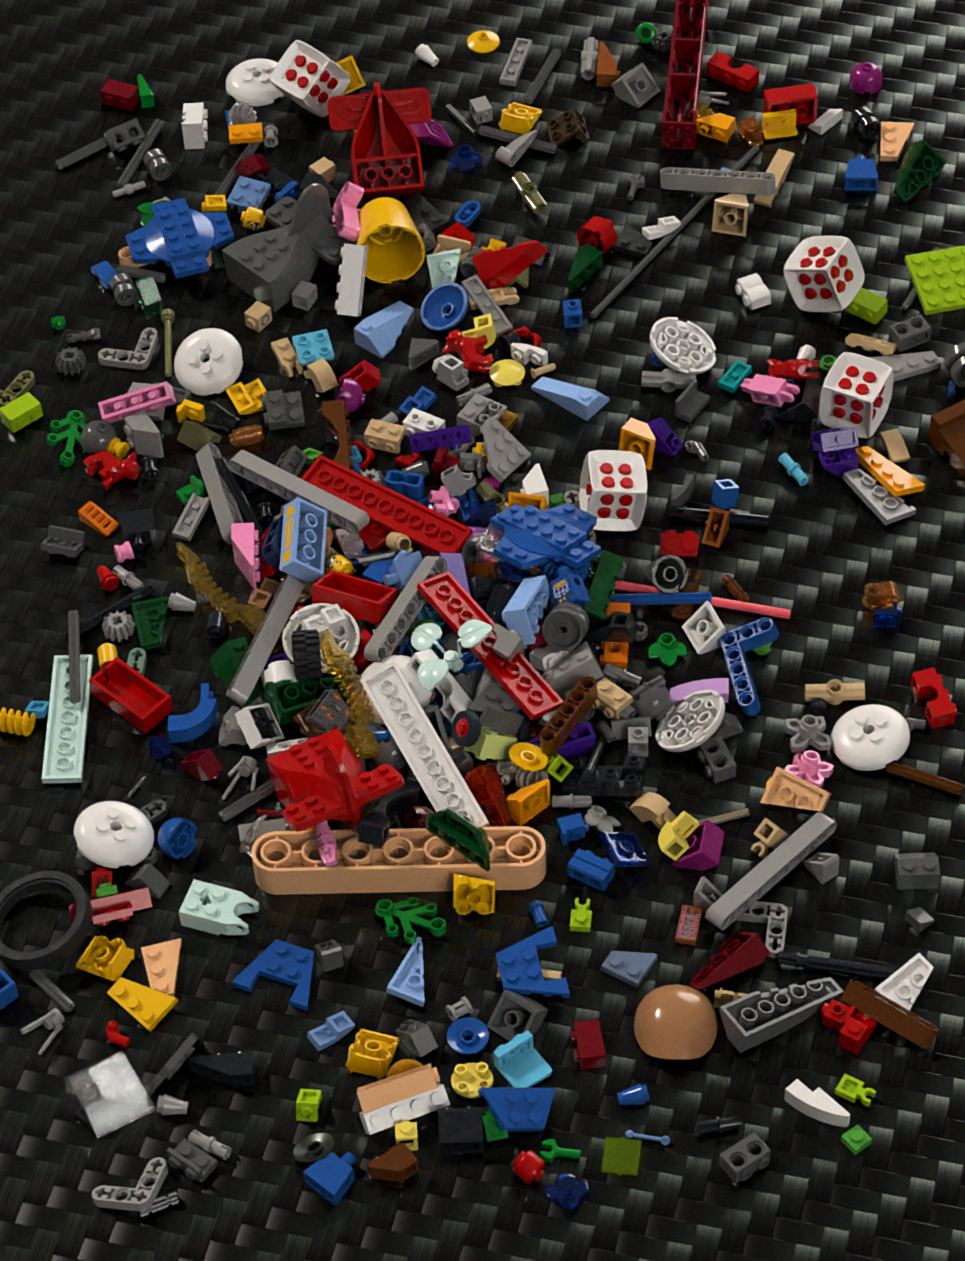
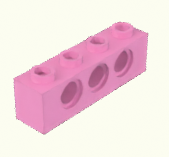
[98,381,176,424]

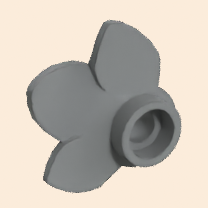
[584,805,621,834]

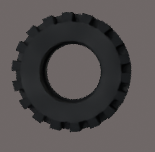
[291,629,322,680]

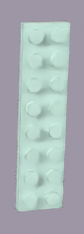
[42,655,93,783]

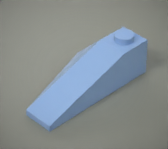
[354,301,414,358]
[531,376,610,421]

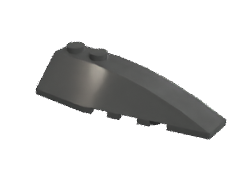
[719,977,844,1053]

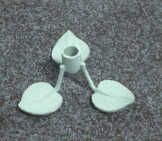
[411,620,493,692]

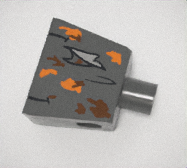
[305,689,355,735]

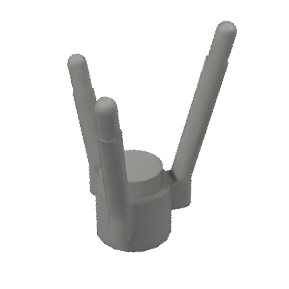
[698,90,729,115]
[222,756,259,800]
[21,1008,65,1055]

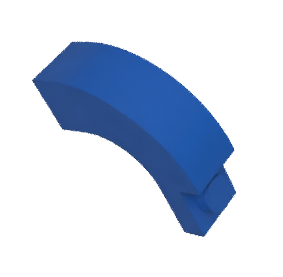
[168,683,218,743]

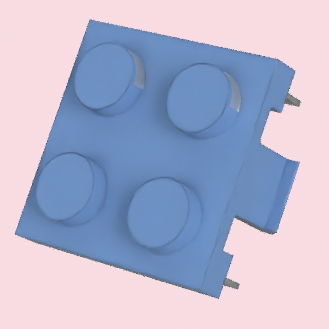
[226,176,271,214]

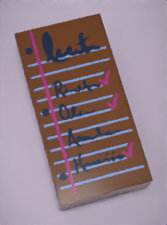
[675,905,703,946]

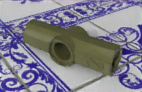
[512,171,548,215]
[476,481,508,517]

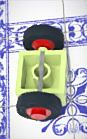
[452,711,529,761]

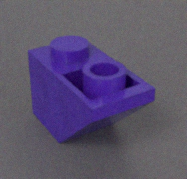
[647,417,684,457]
[818,447,859,478]

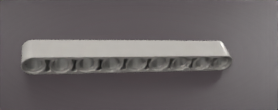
[228,450,370,534]
[226,574,305,706]
[705,811,837,930]

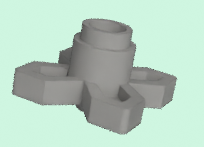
[784,715,831,753]

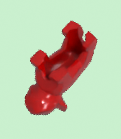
[442,330,493,373]
[766,358,819,380]
[83,451,141,490]

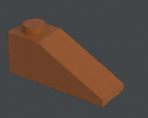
[596,41,620,87]

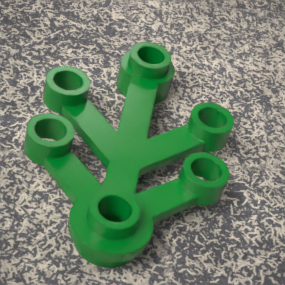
[47,410,87,467]
[375,897,447,944]

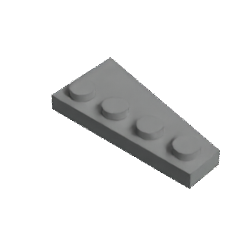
[869,351,941,382]
[842,468,917,525]

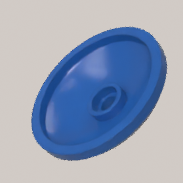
[421,282,469,332]

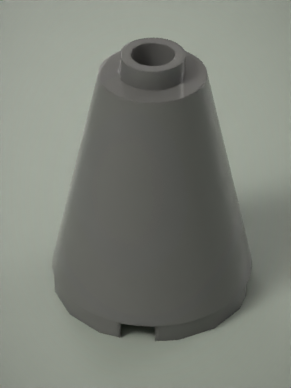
[645,555,688,593]

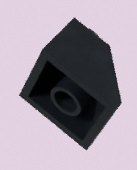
[777,377,822,423]

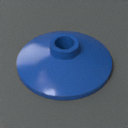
[447,1017,489,1055]

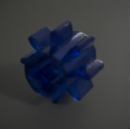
[147,734,172,759]

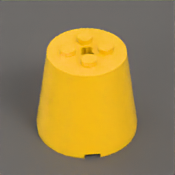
[356,197,425,283]

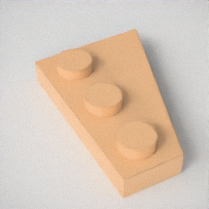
[880,122,915,161]
[760,767,831,812]
[141,938,182,997]

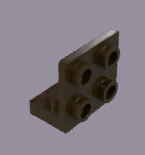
[546,107,590,145]

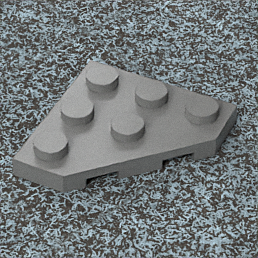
[480,416,531,483]

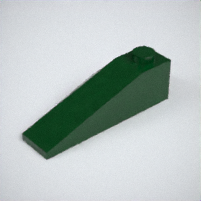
[893,140,947,203]
[210,637,264,708]

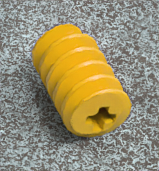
[0,707,36,737]

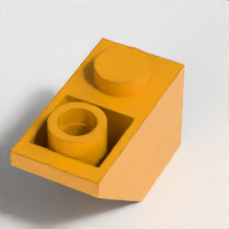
[697,113,735,143]

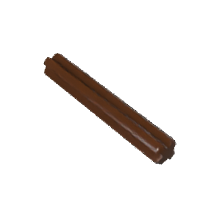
[886,761,964,795]

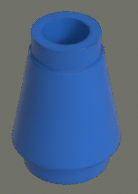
[617,1083,650,1106]

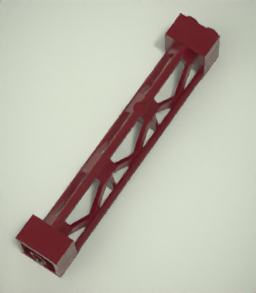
[662,0,709,150]

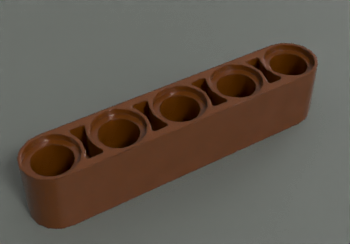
[539,676,598,755]
[841,979,939,1049]

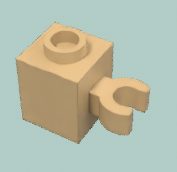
[751,818,789,858]

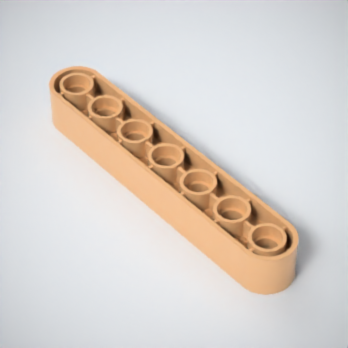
[251,826,546,895]

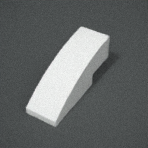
[784,1079,850,1128]

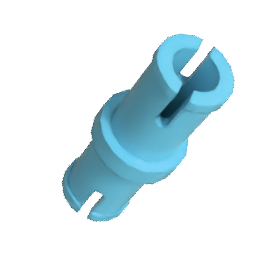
[778,453,809,486]

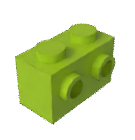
[845,288,888,325]
[0,392,43,433]

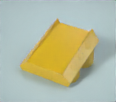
[498,102,542,135]
[453,873,495,915]
[76,935,134,982]
[346,1029,400,1080]

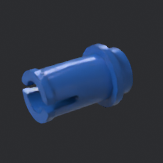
[528,900,549,928]

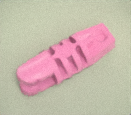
[316,820,337,867]

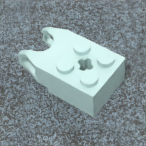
[179,879,259,936]

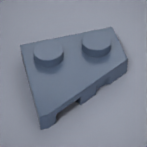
[601,951,657,988]

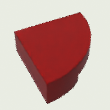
[396,453,421,468]

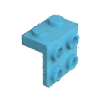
[292,329,334,366]
[493,1030,552,1088]

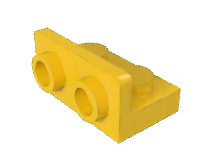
[761,109,798,140]

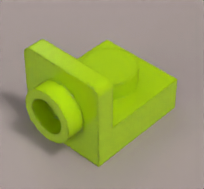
[296,1089,322,1122]

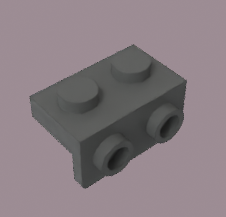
[41,525,84,558]

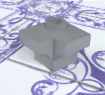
[437,355,469,391]
[441,464,476,497]
[492,623,524,662]
[219,706,247,747]

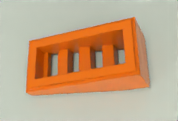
[78,501,119,537]

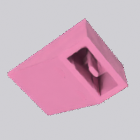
[231,523,261,590]

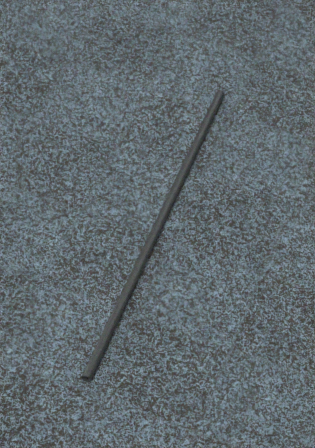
[590,145,760,319]

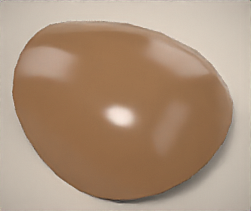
[634,984,718,1060]

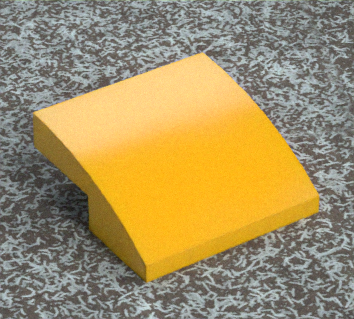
[225,378,267,415]

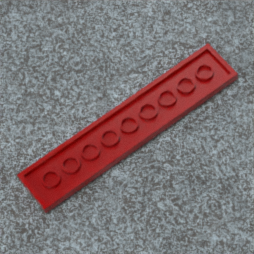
[301,455,473,555]
[417,571,564,720]

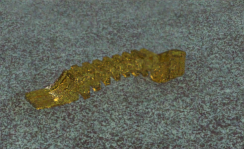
[175,542,266,637]
[320,629,379,759]

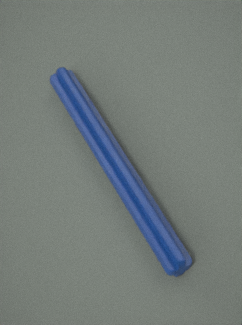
[608,592,712,605]

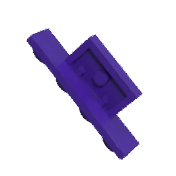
[409,424,472,453]

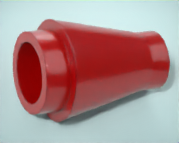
[97,565,119,591]

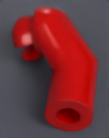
[106,1021,130,1048]

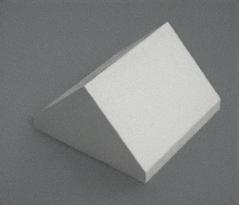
[682,601,726,654]

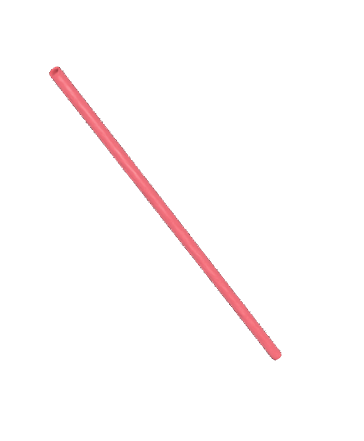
[420,547,791,619]

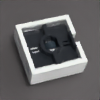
[235,703,285,749]

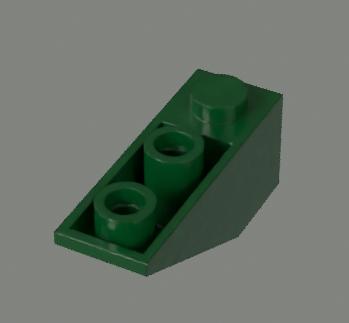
[568,243,603,293]

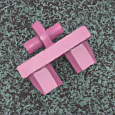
[428,486,460,517]

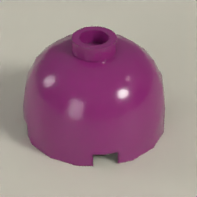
[849,62,883,94]
[336,377,365,413]

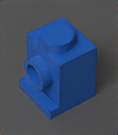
[557,813,589,846]

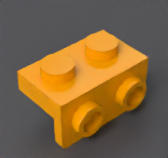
[229,123,263,144]

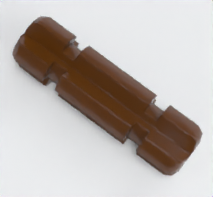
[722,574,749,603]

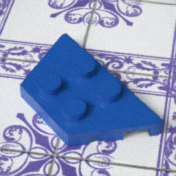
[478,1087,555,1132]

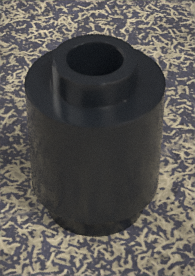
[206,611,227,639]

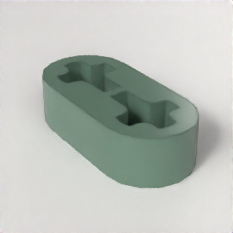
[127,648,147,676]

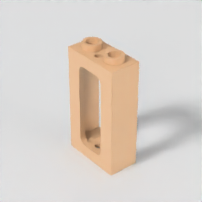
[357,1063,440,1113]

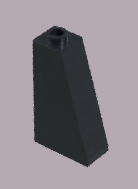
[484,584,515,630]

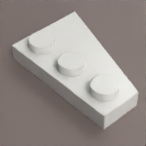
[875,953,934,1011]

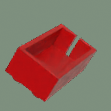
[312,571,398,625]
[89,657,173,734]

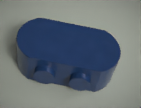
[261,515,283,569]

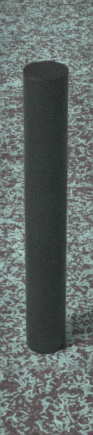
[445,104,478,137]

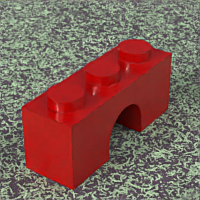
[707,51,759,93]
[911,667,957,729]

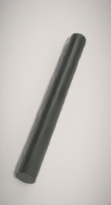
[584,734,607,777]

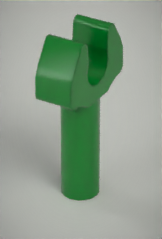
[540,1139,581,1163]

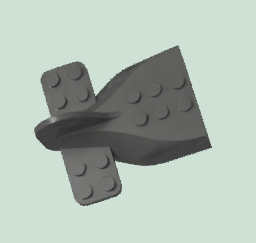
[222,183,356,312]

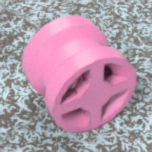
[113,541,134,563]

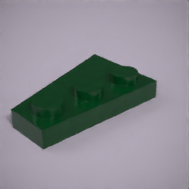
[131,596,169,650]

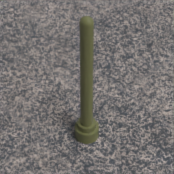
[161,309,175,377]

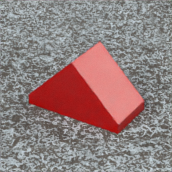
[441,222,476,250]

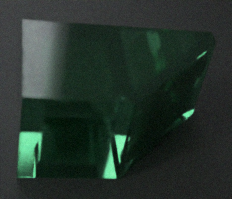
[136,275,163,318]

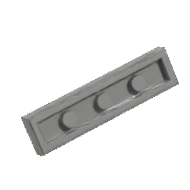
[499,38,533,87]
[461,274,513,337]

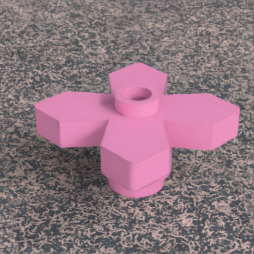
[784,750,834,788]

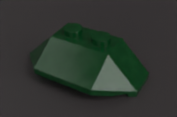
[425,808,490,872]

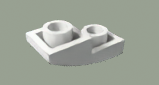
[511,343,548,367]

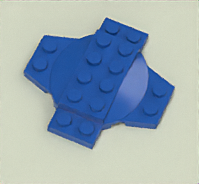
[125,198,235,279]
[490,503,601,570]

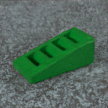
[137,74,155,108]

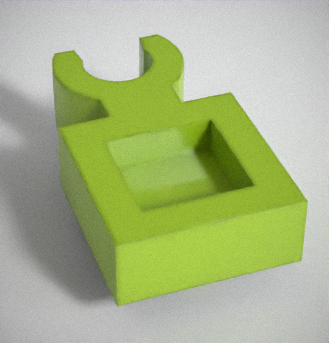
[570,898,592,932]
[835,1074,876,1106]

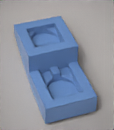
[307,1011,355,1051]

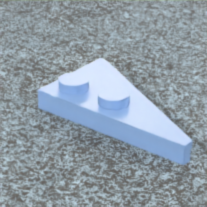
[386,937,425,1007]

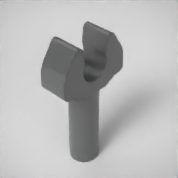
[627,174,645,201]

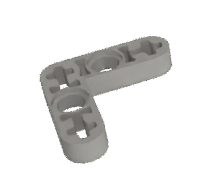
[98,328,158,370]
[736,901,788,959]
[91,1157,168,1211]

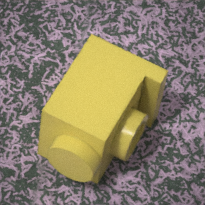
[395,1121,419,1151]

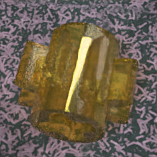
[692,104,712,119]

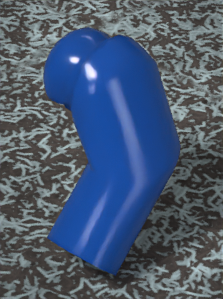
[366,724,392,743]

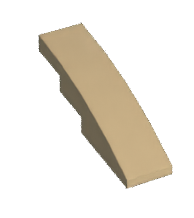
[754,149,795,207]

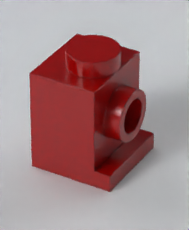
[821,999,855,1032]

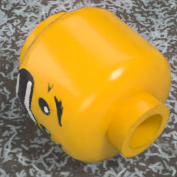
[240,207,266,231]
[326,555,353,575]

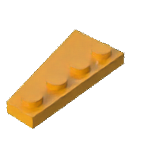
[855,446,925,497]

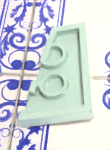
[426,249,461,289]

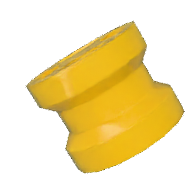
[107,437,130,459]

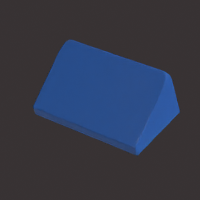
[455,488,485,524]

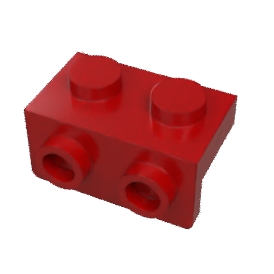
[660,530,699,558]

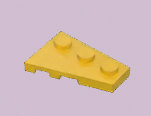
[107,977,179,1032]

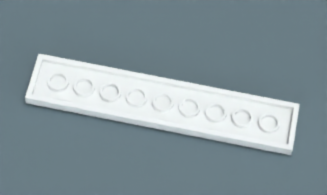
[360,661,490,827]

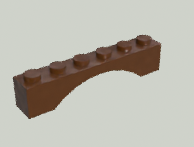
[322,399,354,469]

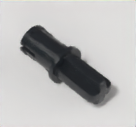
[697,1116,741,1134]

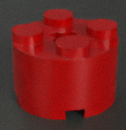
[577,216,618,254]

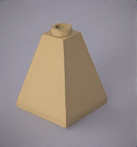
[712,193,749,237]

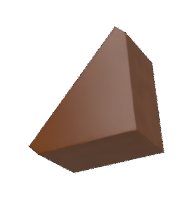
[701,507,730,548]

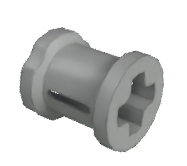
[263,125,278,147]
[445,996,473,1022]

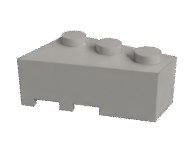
[542,642,604,698]

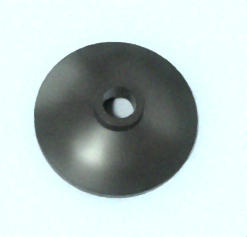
[293,1133,335,1163]

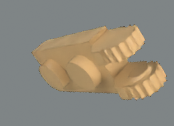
[468,287,519,310]
[845,333,897,356]
[271,337,303,377]

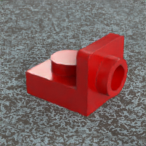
[91,868,112,897]

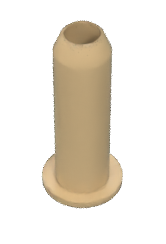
[531,363,556,379]

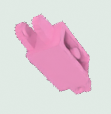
[740,374,800,407]

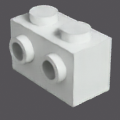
[403,408,445,437]

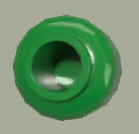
[636,22,658,44]

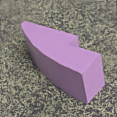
[670,678,729,706]

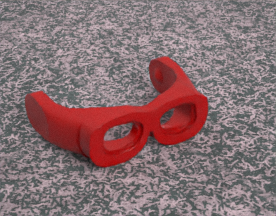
[507,326,542,347]
[348,440,375,471]

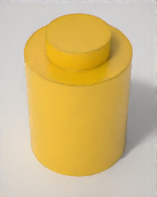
[97,643,118,673]

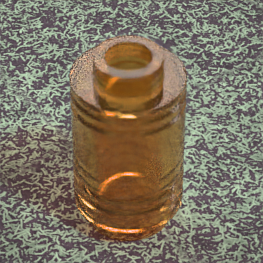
[229,424,264,448]

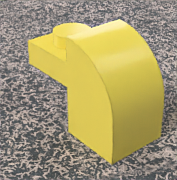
[461,313,496,349]
[658,811,700,861]

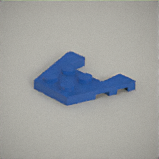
[496,926,570,998]
[233,939,315,1011]

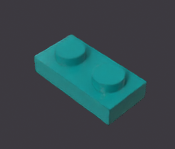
[718,360,752,394]

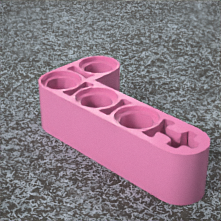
[334,181,364,242]

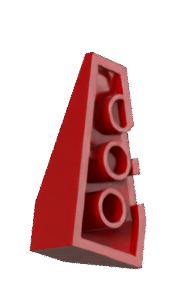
[472,240,548,289]

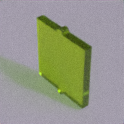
[601,1137,641,1176]

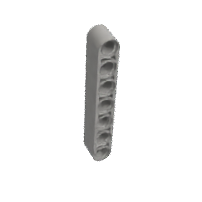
[660,167,776,195]
[196,442,243,545]
[364,556,448,662]

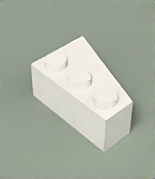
[181,102,208,150]

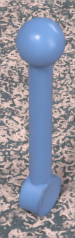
[625,1130,670,1145]

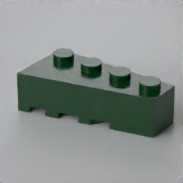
[581,549,624,620]
[263,676,353,726]

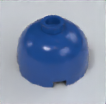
[158,818,197,859]

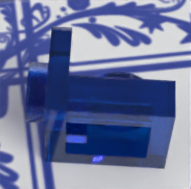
[873,601,901,627]

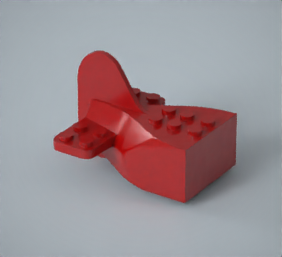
[327,82,432,197]
[266,728,404,833]

